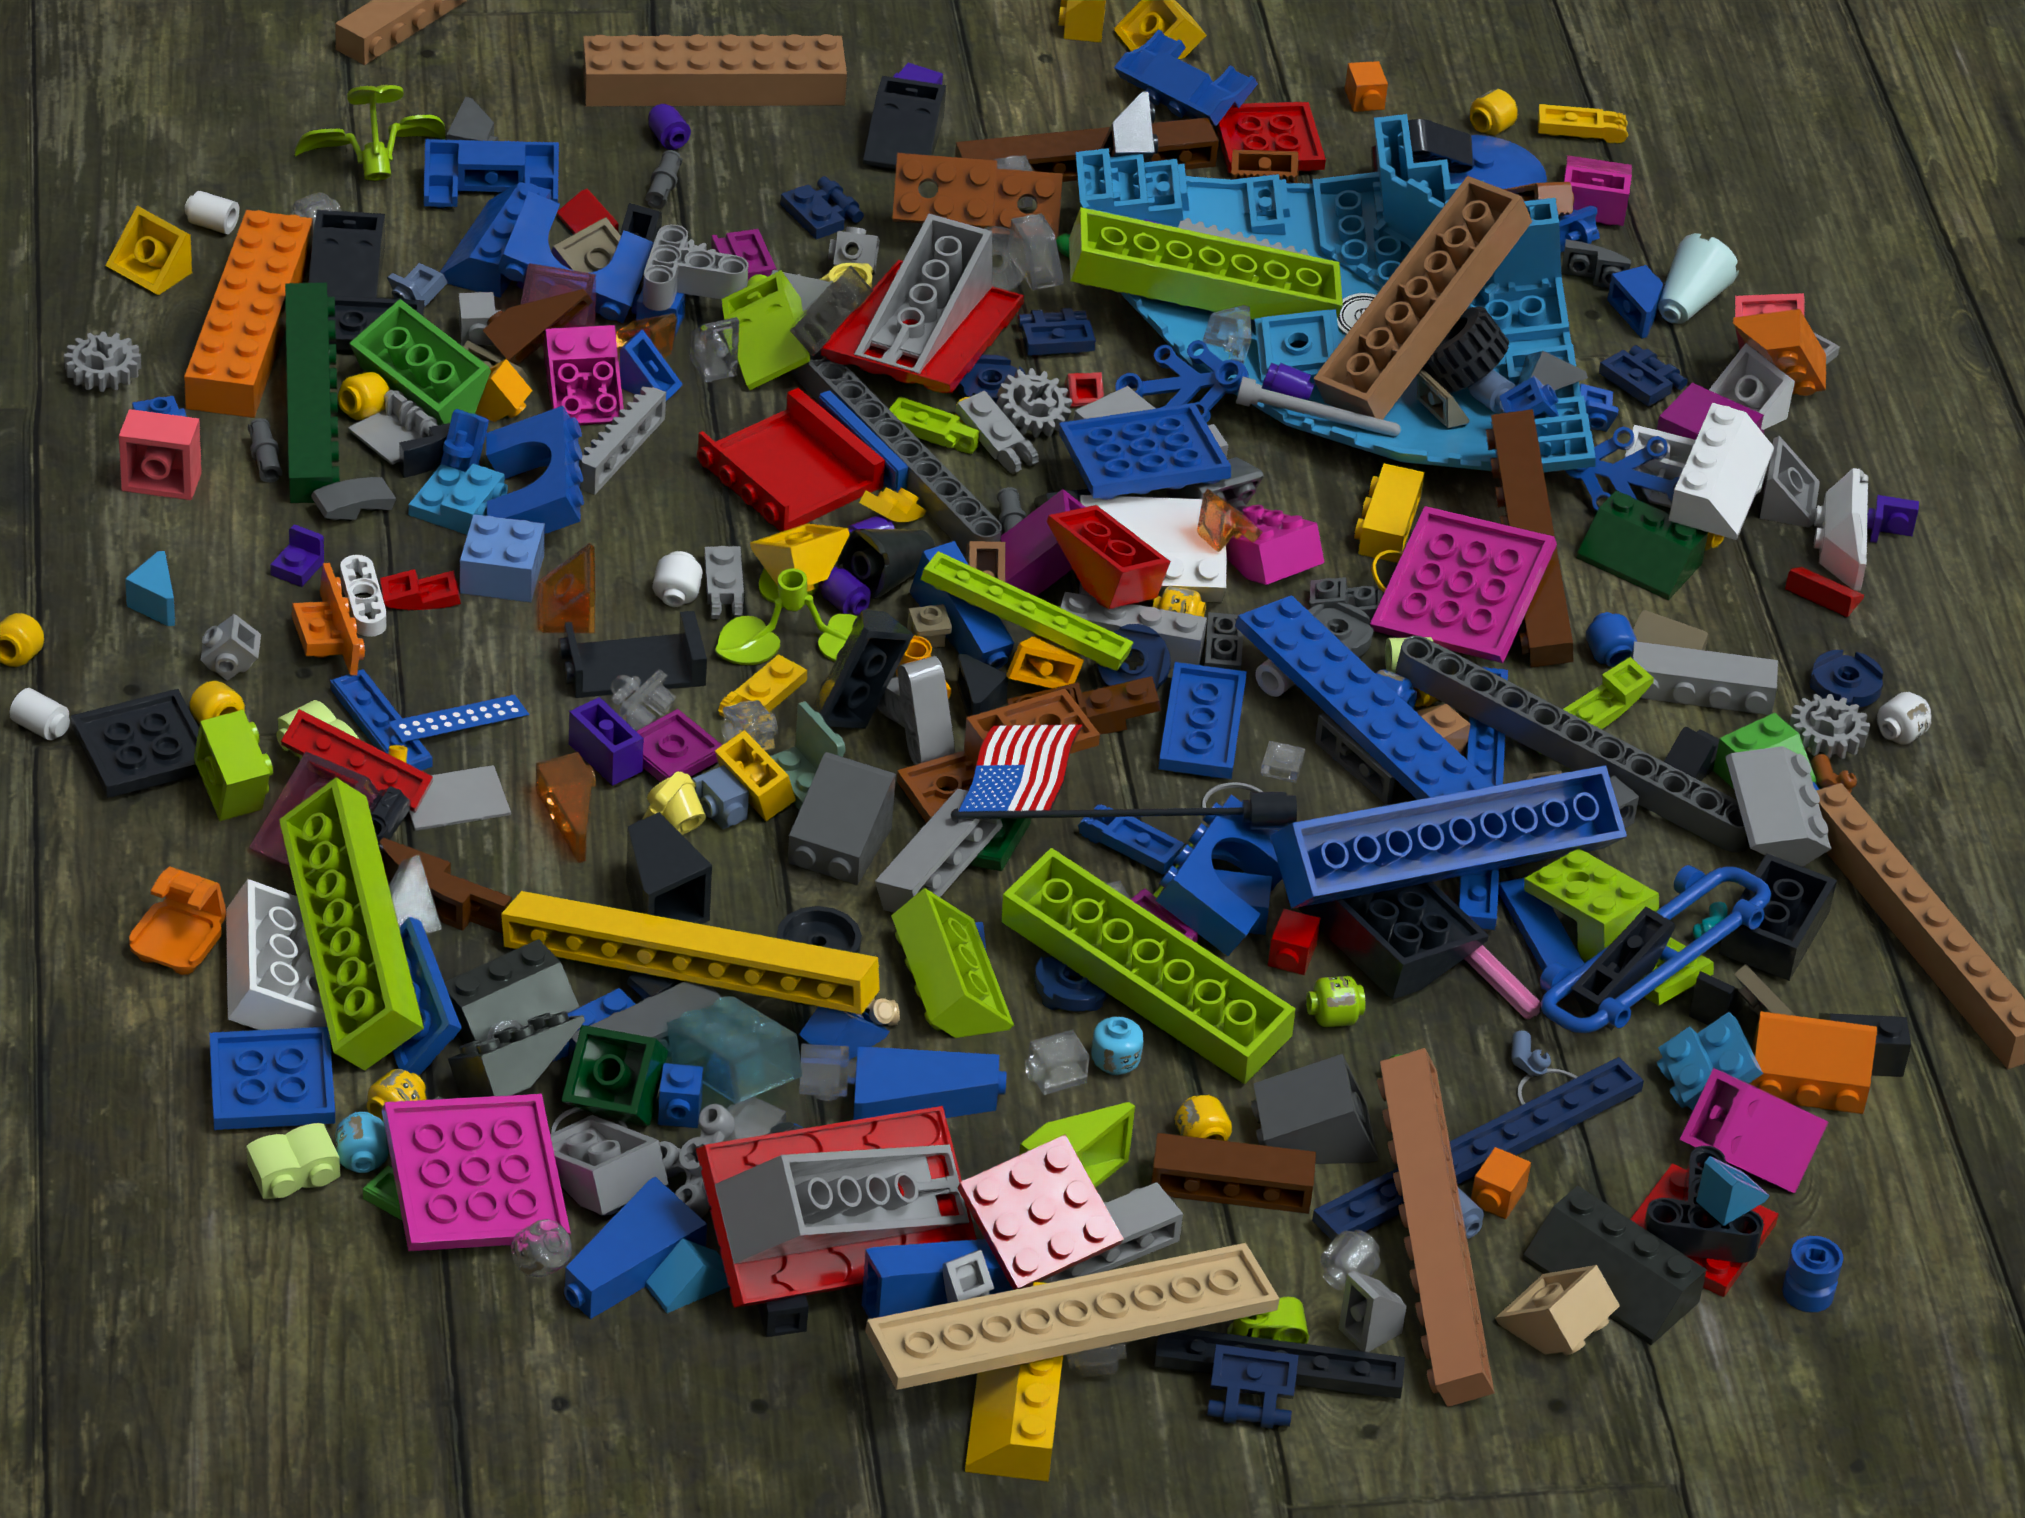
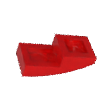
[380,569,461,610]

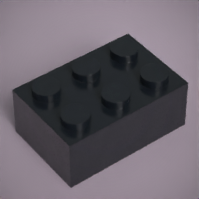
[1719,854,1837,981]

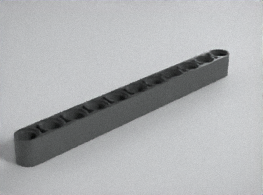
[789,326,1002,554]
[1396,635,1749,853]

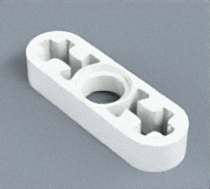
[340,555,387,637]

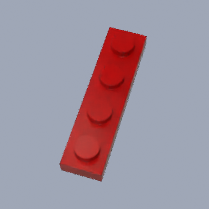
[281,709,433,813]

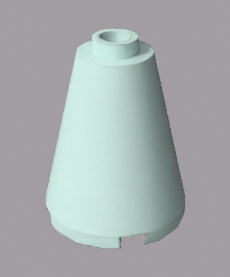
[1658,233,1739,324]

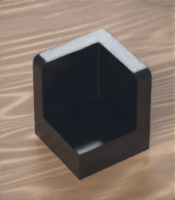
[757,1294,809,1337]

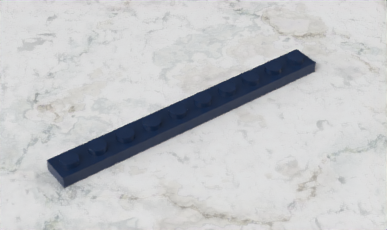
[1312,1057,1644,1246]

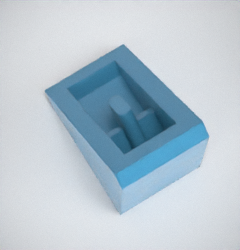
[125,551,175,626]
[1696,1156,1770,1226]
[646,1238,729,1313]

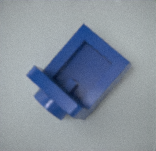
[1580,384,1618,432]

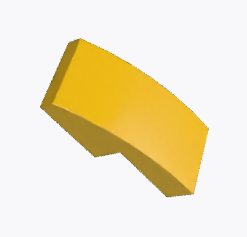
[859,487,927,522]

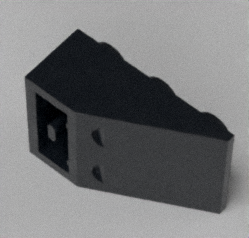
[863,76,946,169]
[309,210,385,298]

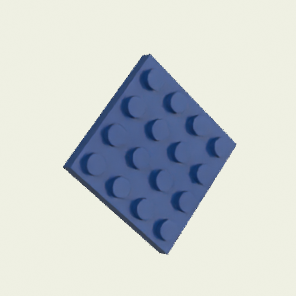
[1059,403,1231,500]

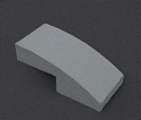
[943,1250,994,1303]

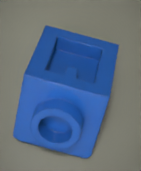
[1499,376,1559,417]

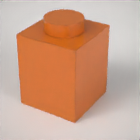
[1345,61,1388,112]
[1471,1147,1531,1219]

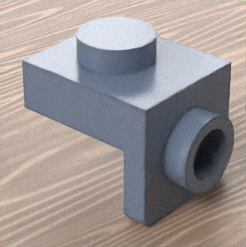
[387,263,447,306]

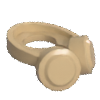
[867,999,900,1026]

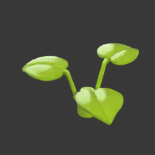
[295,85,446,181]
[715,568,857,665]

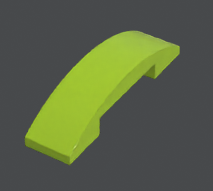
[1538,657,1654,754]

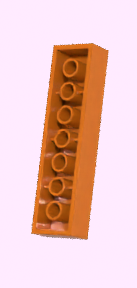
[184,210,313,418]

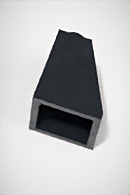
[626,812,712,924]

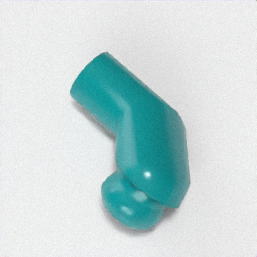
[1692,902,1728,940]

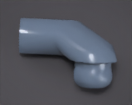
[1511,1031,1551,1076]

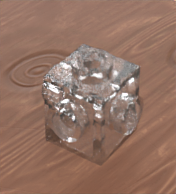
[722,700,778,750]

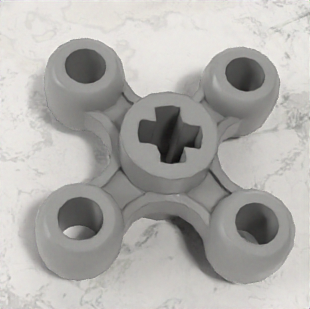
[659,1104,735,1218]

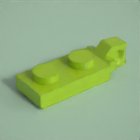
[889,397,979,454]

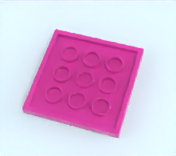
[1370,506,1557,663]
[382,1094,571,1251]

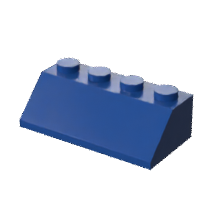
[440,182,551,298]

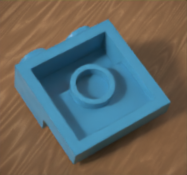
[409,464,508,535]
[1657,1012,1763,1110]

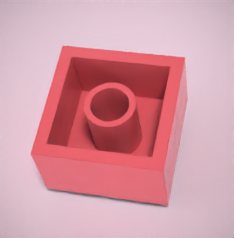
[119,409,202,500]

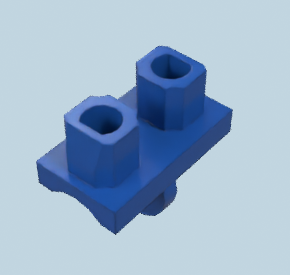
[1558,205,1600,252]
[441,409,489,472]

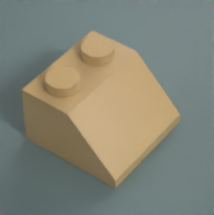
[1495,1265,1620,1355]

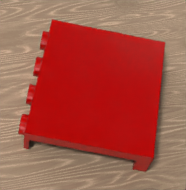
[697,388,885,532]

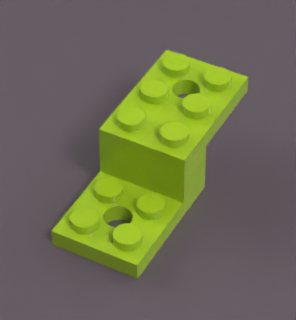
[1524,848,1714,1006]

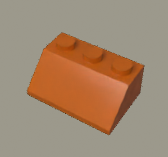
[1733,309,1826,396]
[1749,1011,1877,1114]

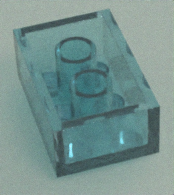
[667,996,802,1104]

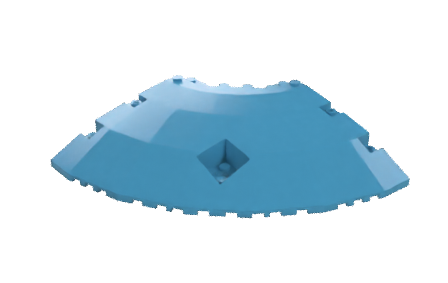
[1076,114,1596,472]

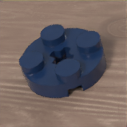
[957,355,1026,409]
[1097,624,1171,691]
[1809,650,1883,708]
[1034,955,1109,1011]

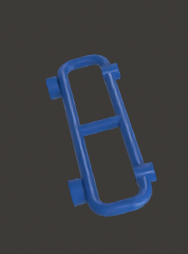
[1540,865,1771,1033]

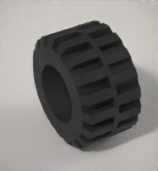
[1422,306,1509,393]

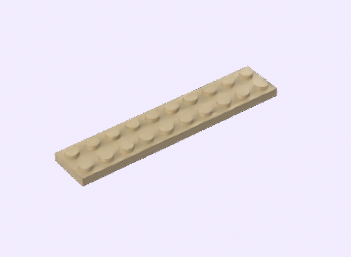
[865,1243,1280,1390]

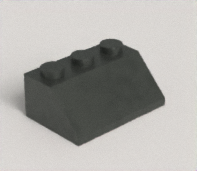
[444,939,580,1044]

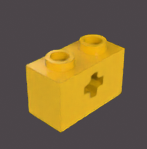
[715,730,796,821]

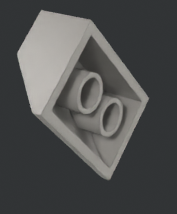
[1726,746,1831,867]

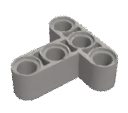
[643,224,748,311]
[877,656,955,765]

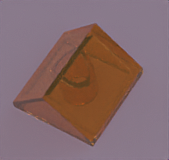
[538,543,596,633]

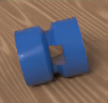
[1782,1236,1843,1312]

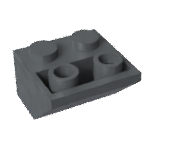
[1166,457,1264,516]

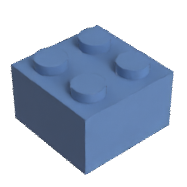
[460,514,545,602]

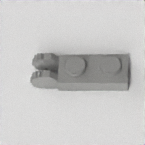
[955,391,1039,474]
[704,546,744,619]

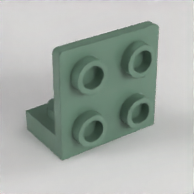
[770,701,846,810]

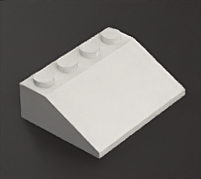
[1080,495,1226,602]
[226,879,327,1030]

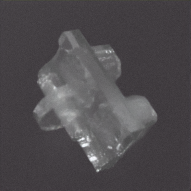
[611,669,677,731]

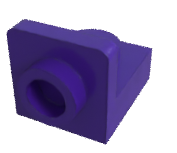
[1867,495,1919,543]
[270,524,324,587]

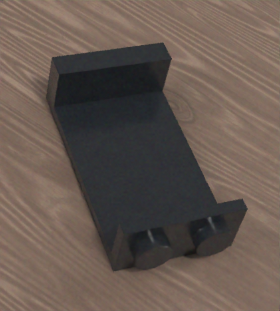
[558,611,707,698]

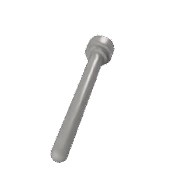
[1236,377,1401,437]

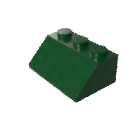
[1576,490,1708,601]

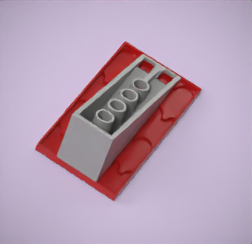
[821,214,1024,393]
[696,1106,977,1308]

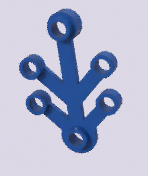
[1115,340,1249,423]
[1565,427,1680,512]

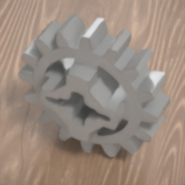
[64,332,141,392]
[996,368,1072,438]
[1789,694,1870,759]

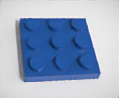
[209,1027,335,1130]

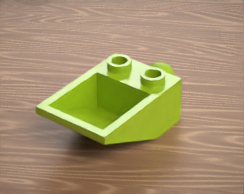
[721,270,810,390]
[1019,1102,1135,1188]

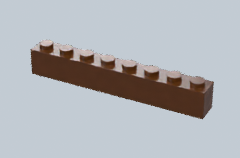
[955,117,1219,182]
[1485,409,1574,668]

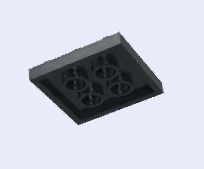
[71,689,200,798]

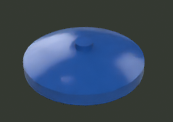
[1449,135,1547,189]

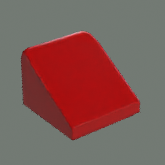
[1065,372,1104,408]

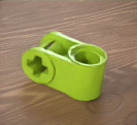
[1227,1297,1309,1344]

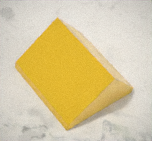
[105,206,192,295]

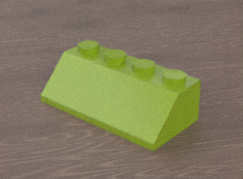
[891,888,1014,1038]

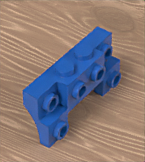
[1114,29,1258,126]
[424,139,559,208]

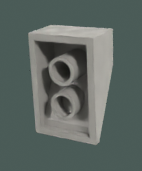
[550,1115,668,1216]

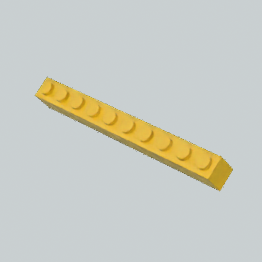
[501,891,880,1015]

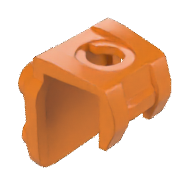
[129,866,226,975]

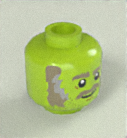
[1306,976,1365,1027]

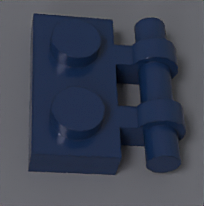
[780,176,864,239]
[1018,308,1096,355]
[1599,345,1688,407]
[1207,1344,1299,1429]

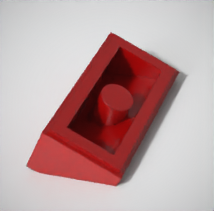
[557,188,619,235]
[1785,567,1864,617]

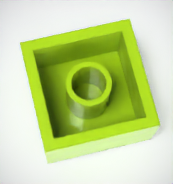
[194,709,273,821]

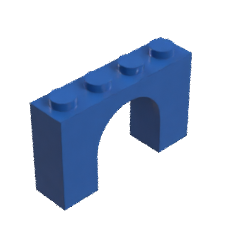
[496,191,654,323]
[486,406,584,534]
[1155,794,1282,956]

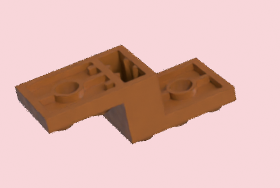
[892,153,1063,241]
[897,688,1100,823]

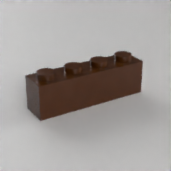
[1151,1133,1316,1214]

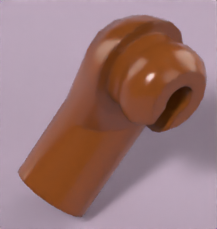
[1811,754,1857,793]

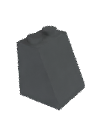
[788,752,896,885]
[1251,1054,1379,1164]

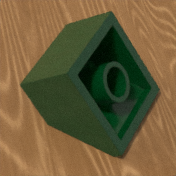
[562,1025,668,1127]

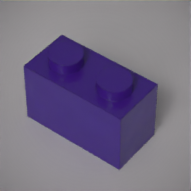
[569,697,644,786]

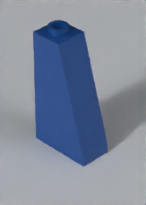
[909,541,1014,669]
[853,1046,1007,1120]
[564,1177,707,1319]
[861,1239,1013,1319]

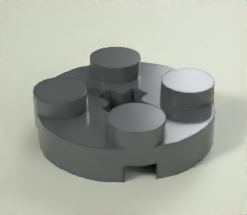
[1308,603,1373,657]

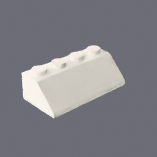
[1669,403,1774,540]

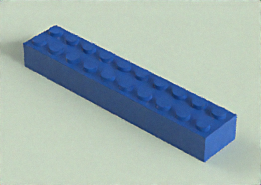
[1270,765,1627,909]

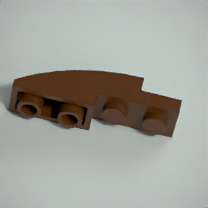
[1007,676,1161,734]
[379,837,512,934]

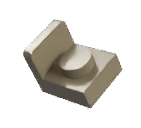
[907,605,952,648]

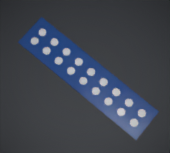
[388,695,530,742]

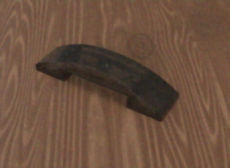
[790,266,873,357]

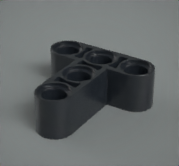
[1371,119,1474,173]
[1643,1146,1764,1263]

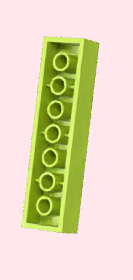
[1069,207,1343,320]
[279,778,424,1070]
[1002,848,1296,1084]

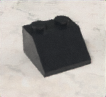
[1818,1013,1911,1077]

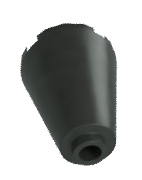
[837,529,936,599]

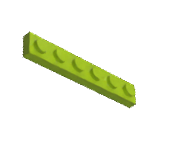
[921,551,1133,671]

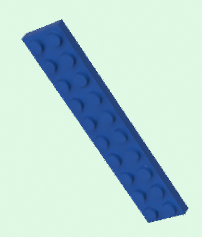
[1235,595,1495,800]

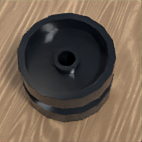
[776,906,862,954]

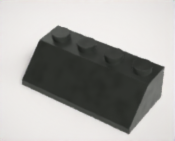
[1523,1185,1707,1345]

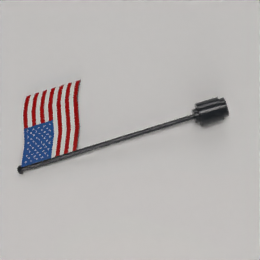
[951,724,1297,830]

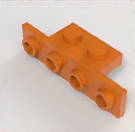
[291,563,365,675]

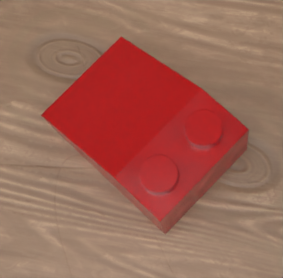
[1046,505,1171,609]

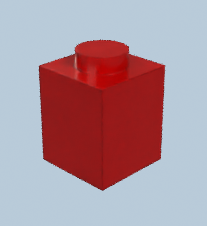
[1268,909,1320,976]

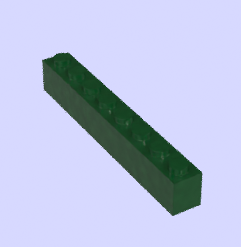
[285,283,340,503]

